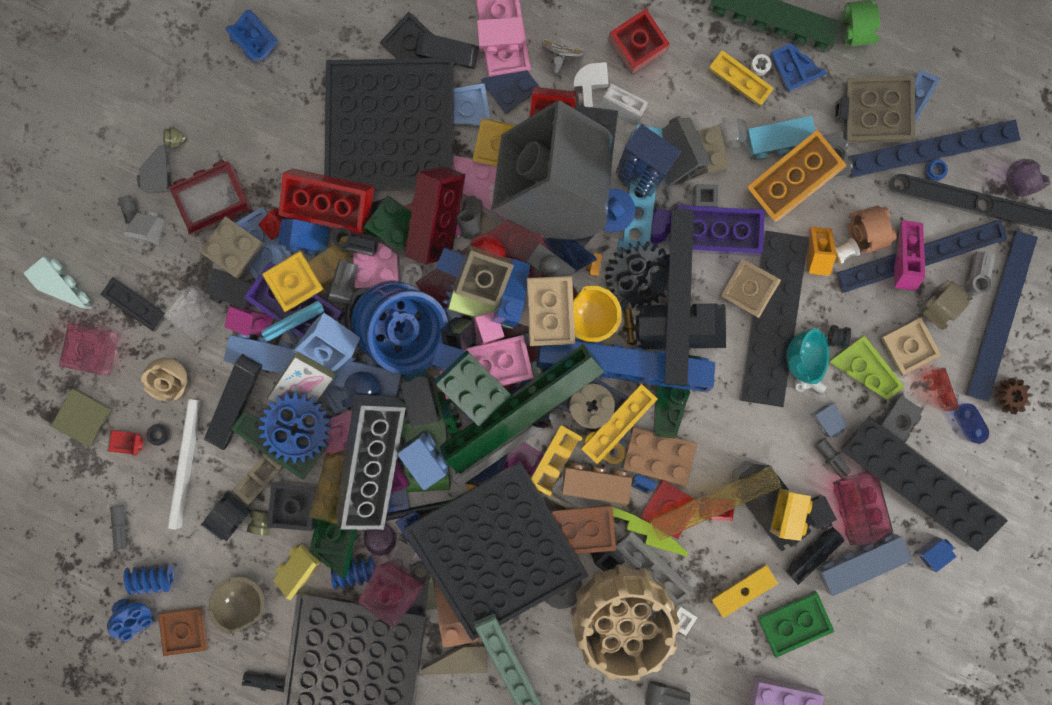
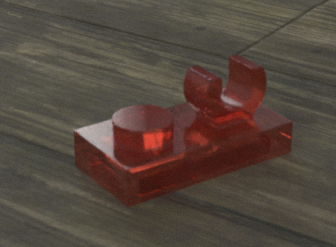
[923,367,960,412]

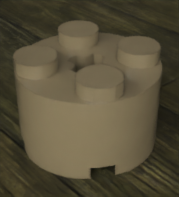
[919,280,973,330]
[569,383,614,428]

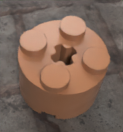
[848,205,896,254]

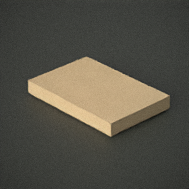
[527,276,575,346]

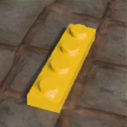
[581,384,657,464]

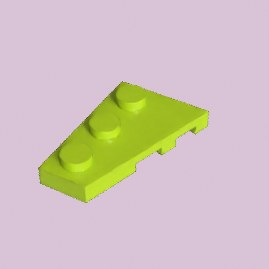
[829,335,905,400]

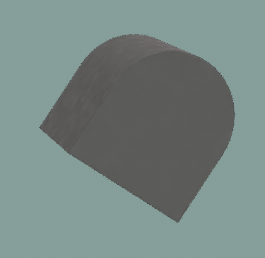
[491,100,614,239]

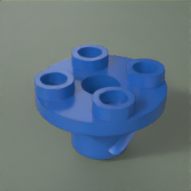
[107,599,152,641]

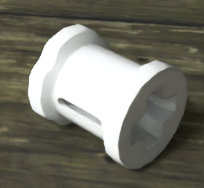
[835,238,860,264]

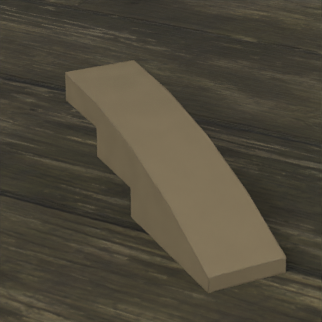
[232,426,298,505]

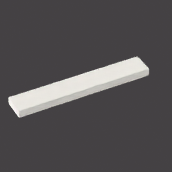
[168,399,202,530]

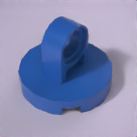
[603,189,636,233]

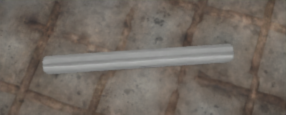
[452,406,563,487]

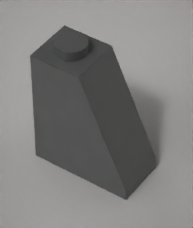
[662,116,712,186]

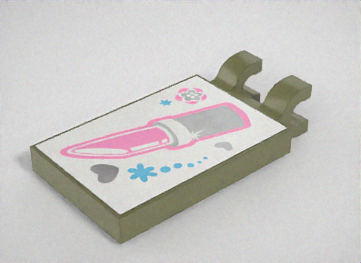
[265,351,336,427]

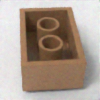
[621,426,697,486]
[561,462,632,504]

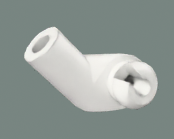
[794,379,827,395]

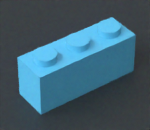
[745,116,815,160]

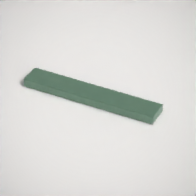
[474,614,542,705]

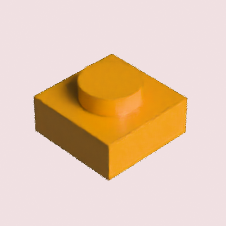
[586,253,602,278]

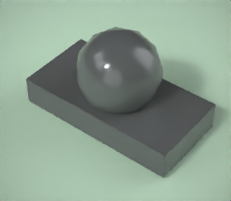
[527,243,576,277]

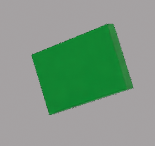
[757,591,835,658]

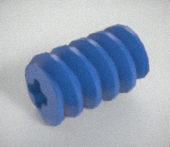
[331,556,378,590]
[123,564,174,595]

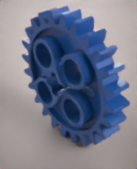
[258,391,332,463]

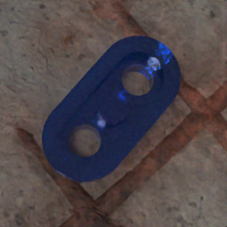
[954,403,989,444]

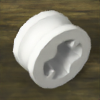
[750,54,771,76]

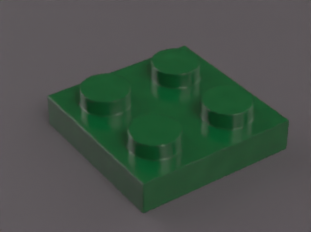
[362,195,412,255]

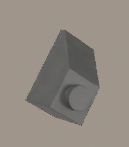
[137,145,173,193]

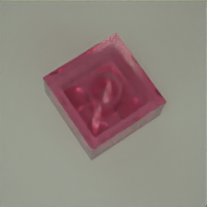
[59,324,119,375]

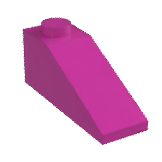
[894,220,925,291]

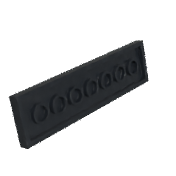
[739,231,809,407]
[841,416,1008,552]

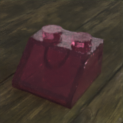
[358,561,424,627]

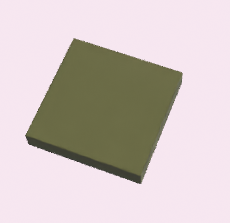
[51,388,112,447]

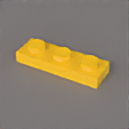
[708,50,774,107]

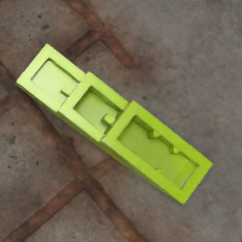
[609,504,688,557]

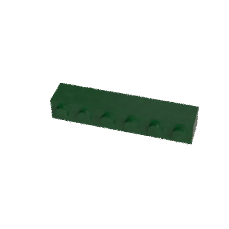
[708,0,842,53]

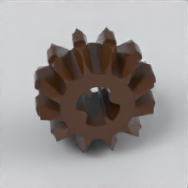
[992,378,1034,415]

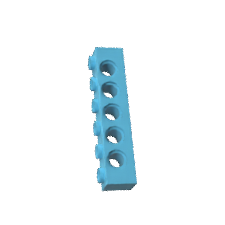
[617,125,663,253]

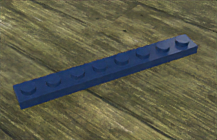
[848,119,1021,178]

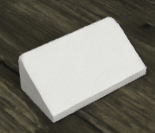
[599,83,649,126]

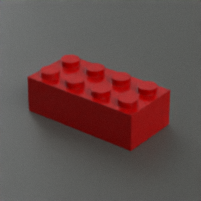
[278,168,375,233]

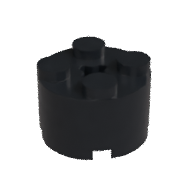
[201,490,251,542]

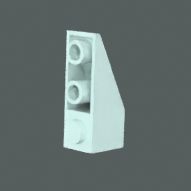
[23,257,93,310]

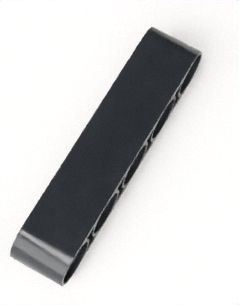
[204,354,263,451]

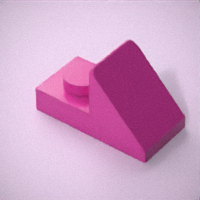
[224,306,273,336]

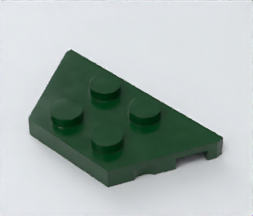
[309,502,357,579]

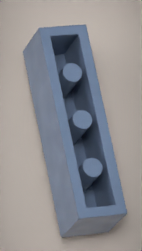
[817,533,912,596]

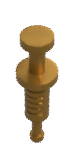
[623,303,637,345]

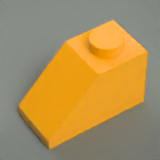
[807,226,837,276]

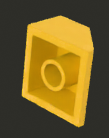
[770,488,812,541]

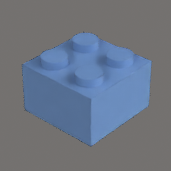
[397,431,449,491]

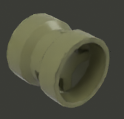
[247,509,270,536]

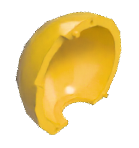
[573,285,622,342]

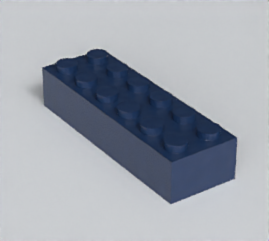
[616,123,681,197]

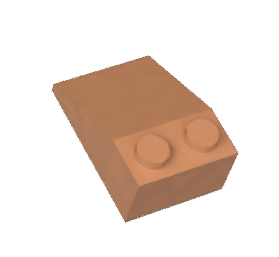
[434,580,482,648]

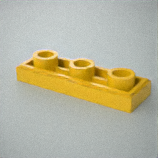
[711,564,778,618]

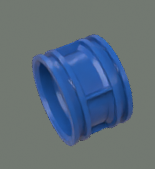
[351,280,448,375]

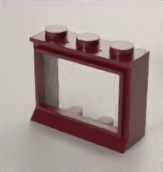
[168,160,253,237]

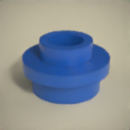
[925,159,948,181]

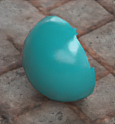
[786,329,829,384]

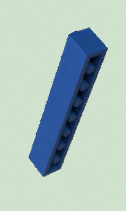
[536,338,715,393]

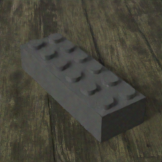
[335,395,406,530]

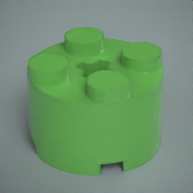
[841,0,880,47]

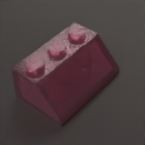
[833,471,893,545]

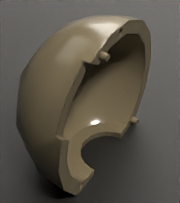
[207,577,265,634]

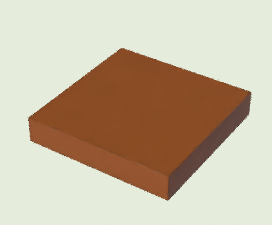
[158,606,208,656]

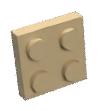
[721,258,781,318]
[881,317,942,376]

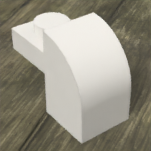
[573,62,608,107]

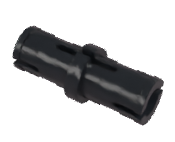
[242,672,286,693]

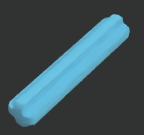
[261,301,324,341]

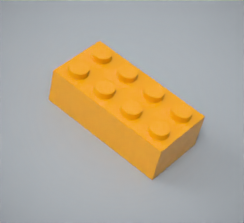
[747,130,847,222]

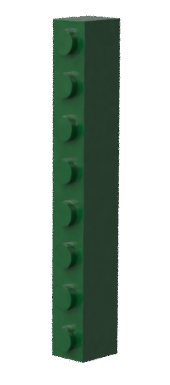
[439,343,604,474]

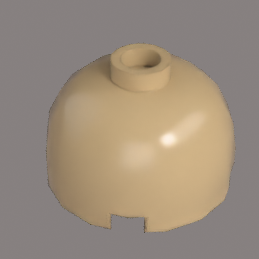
[141,357,188,401]

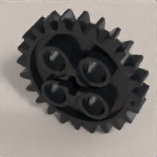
[604,241,669,309]

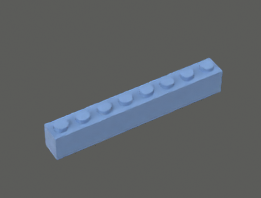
[224,333,403,397]

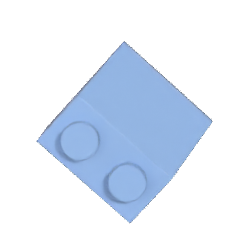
[293,313,360,372]

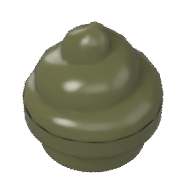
[163,127,186,148]

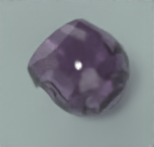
[1006,158,1050,197]

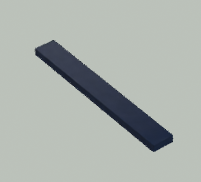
[836,219,1007,293]
[966,231,1038,402]

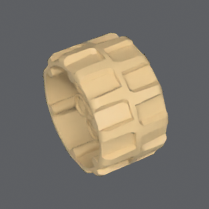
[570,565,681,681]

